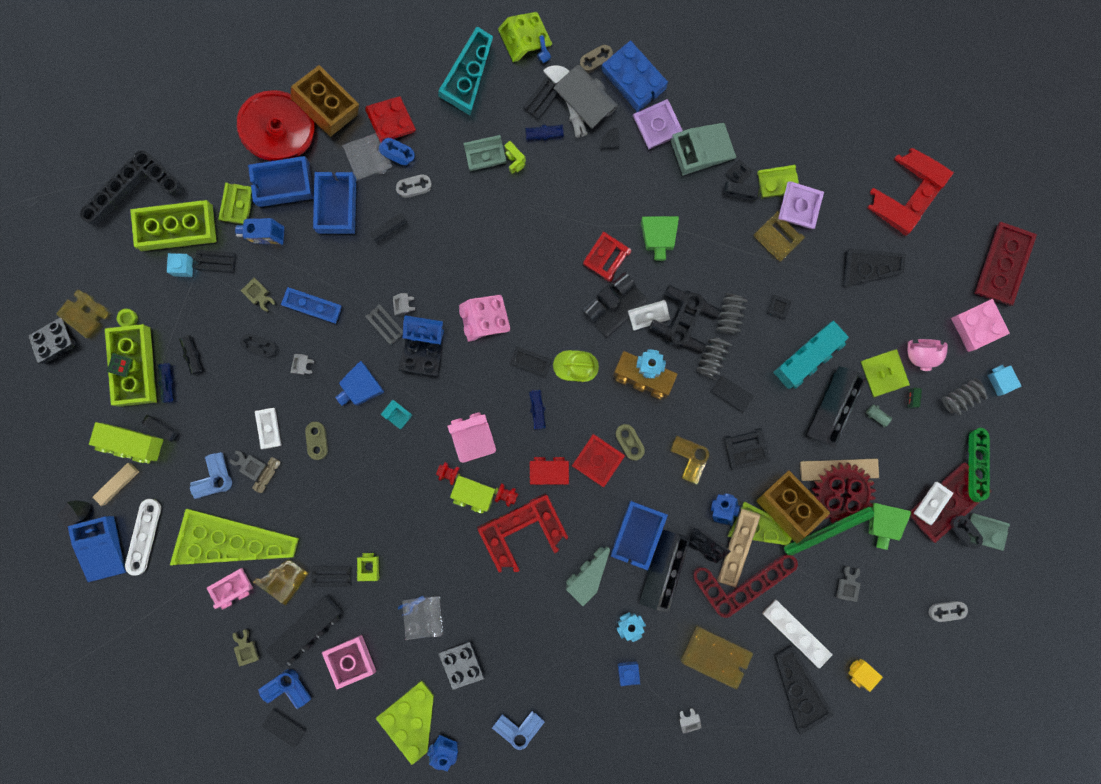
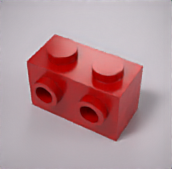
[530,457,569,485]

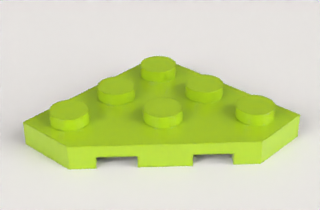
[375,681,434,765]

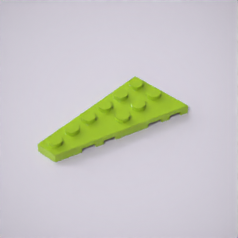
[170,509,299,565]

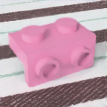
[207,568,253,610]

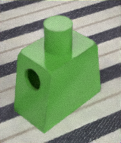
[641,216,679,261]
[869,503,911,550]

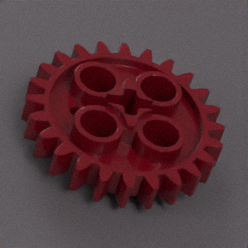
[812,462,876,523]

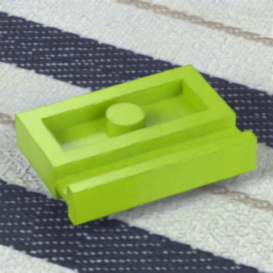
[757,165,799,199]
[219,183,253,225]

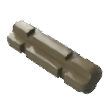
[252,457,280,493]

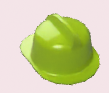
[553,350,599,382]

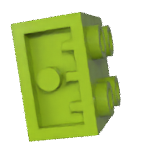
[498,12,552,62]

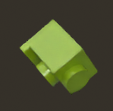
[357,553,380,581]

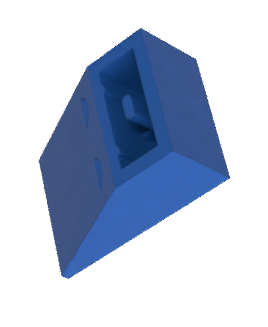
[68,516,126,582]

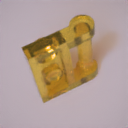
[753,211,805,262]

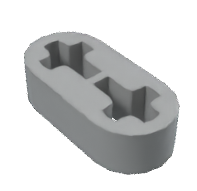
[396,174,432,198]
[929,601,968,622]

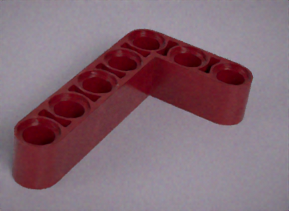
[692,555,798,618]

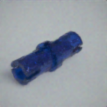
[525,124,564,140]
[157,363,174,403]
[529,390,546,430]

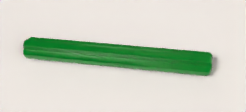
[784,507,874,556]

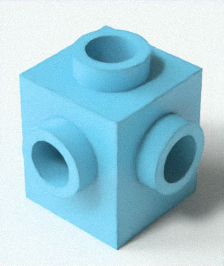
[636,349,666,379]
[616,612,646,642]

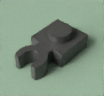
[229,451,267,481]
[836,566,861,602]

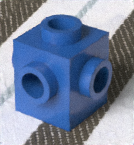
[711,494,741,526]
[427,735,458,771]

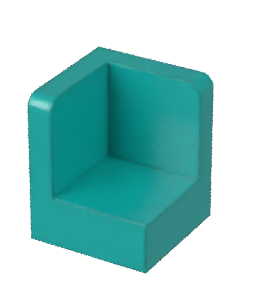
[381,400,412,429]

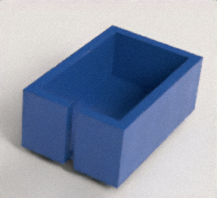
[601,40,668,112]
[248,156,314,207]
[313,172,356,234]
[610,501,668,570]

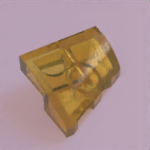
[254,559,309,605]

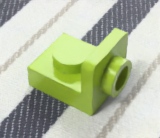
[504,141,526,174]

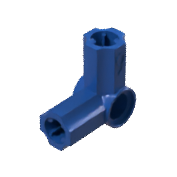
[258,669,311,709]

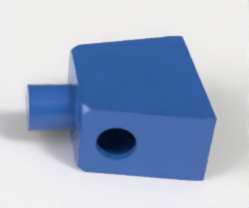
[335,361,385,406]

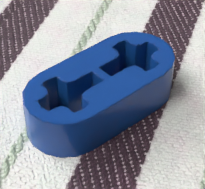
[379,138,415,165]

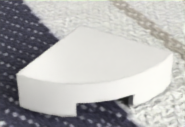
[543,66,570,85]

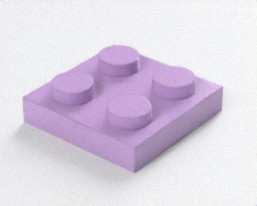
[633,99,683,150]
[778,182,824,229]

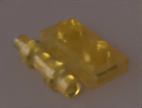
[56,290,108,338]

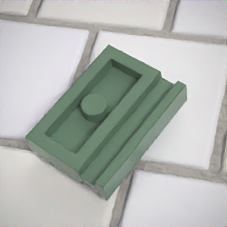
[464,135,506,171]
[968,513,1010,551]

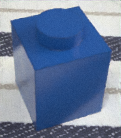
[617,661,640,686]

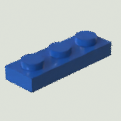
[281,287,342,324]

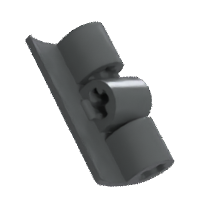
[554,65,618,128]

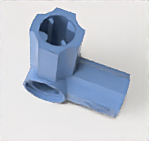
[190,452,232,499]
[492,711,545,750]

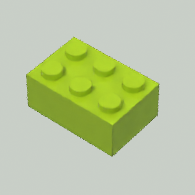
[89,422,163,464]

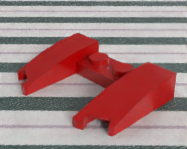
[868,148,954,236]
[477,493,568,572]

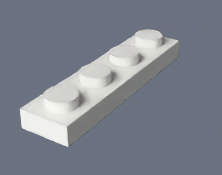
[762,599,832,669]

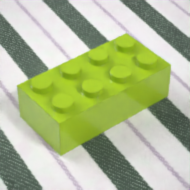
[130,200,217,251]
[105,324,157,407]

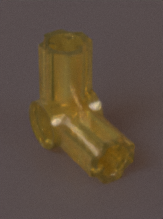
[671,436,709,484]

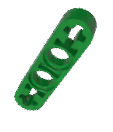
[969,428,990,502]

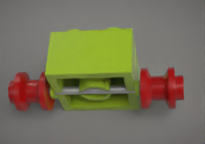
[436,462,518,514]

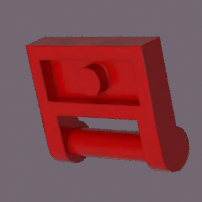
[583,232,632,282]

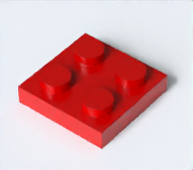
[365,96,416,143]
[572,434,625,488]

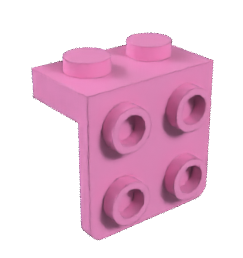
[459,295,510,342]
[448,412,496,463]

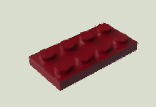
[975,222,1037,306]
[910,463,992,543]

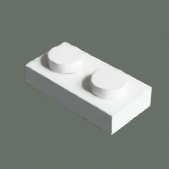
[628,300,670,330]
[255,408,282,449]
[914,482,953,525]

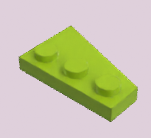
[727,502,792,545]

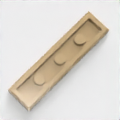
[800,459,879,481]
[717,508,760,587]

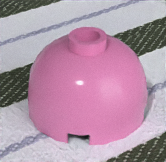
[907,339,948,371]

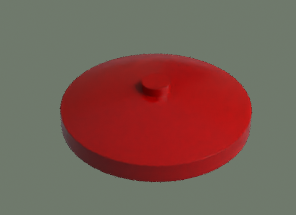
[237,90,314,161]

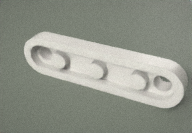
[125,499,161,575]

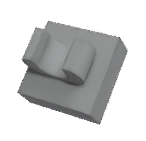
[393,293,415,315]
[290,354,314,375]
[679,708,701,734]

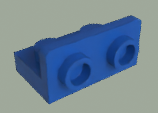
[403,315,444,344]

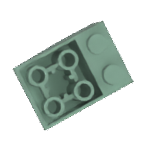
[671,123,736,175]
[566,546,610,606]

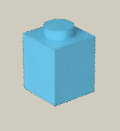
[167,253,193,277]
[987,365,1021,396]

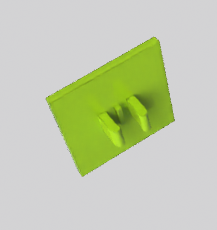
[860,349,910,397]

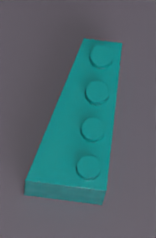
[438,27,493,115]
[773,320,849,389]

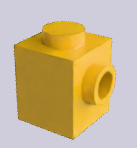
[848,659,883,692]

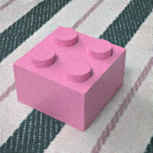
[951,299,1010,352]
[322,635,376,689]

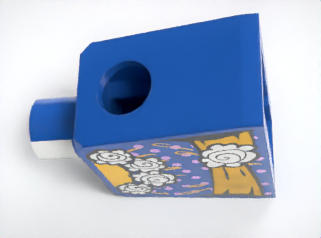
[235,218,284,245]

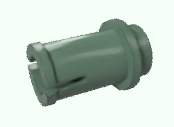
[866,404,892,427]

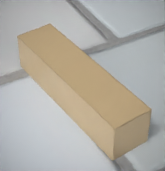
[93,463,139,506]

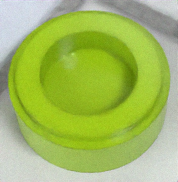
[117,309,138,327]

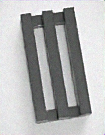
[365,304,403,345]

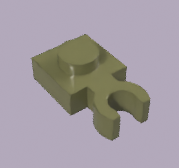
[240,277,276,312]
[233,629,260,667]

